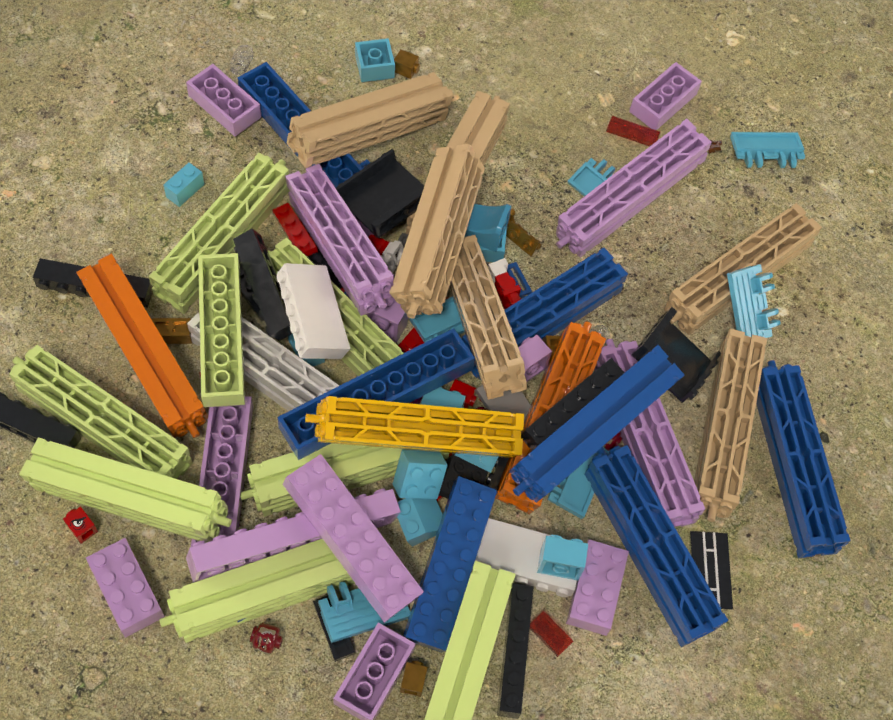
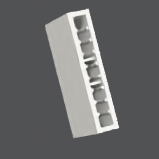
[277,263,350,359]
[474,518,577,597]

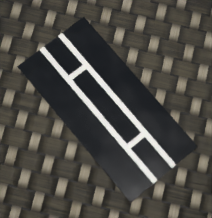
[690,531,733,610]

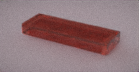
[606,116,660,147]

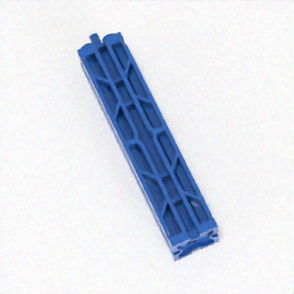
[462,247,628,380]
[509,345,684,503]
[756,360,851,558]
[584,445,728,648]

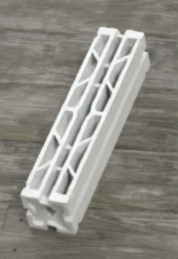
[187,313,339,411]

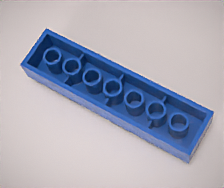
[403,476,497,653]

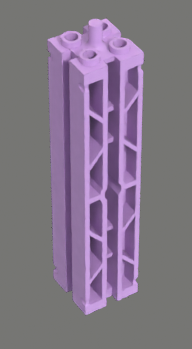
[556,119,712,258]
[285,164,396,316]
[594,339,705,527]

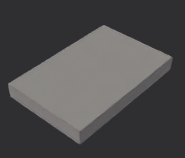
[474,384,531,421]

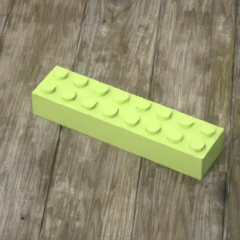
[198,253,245,407]

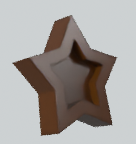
[708,140,722,154]

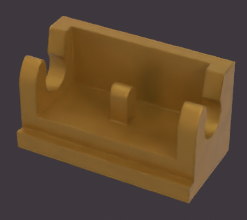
[151,318,192,344]

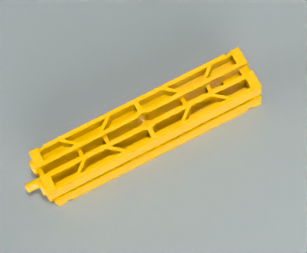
[305,396,524,458]

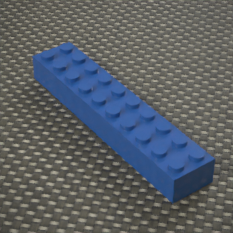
[238,62,363,188]
[277,328,475,460]

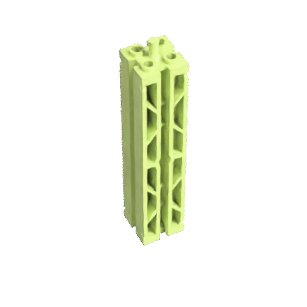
[149,153,290,314]
[268,238,403,376]
[9,345,193,479]
[19,437,232,543]
[240,443,449,517]
[159,539,355,643]
[424,561,515,720]

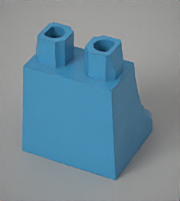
[464,204,512,252]

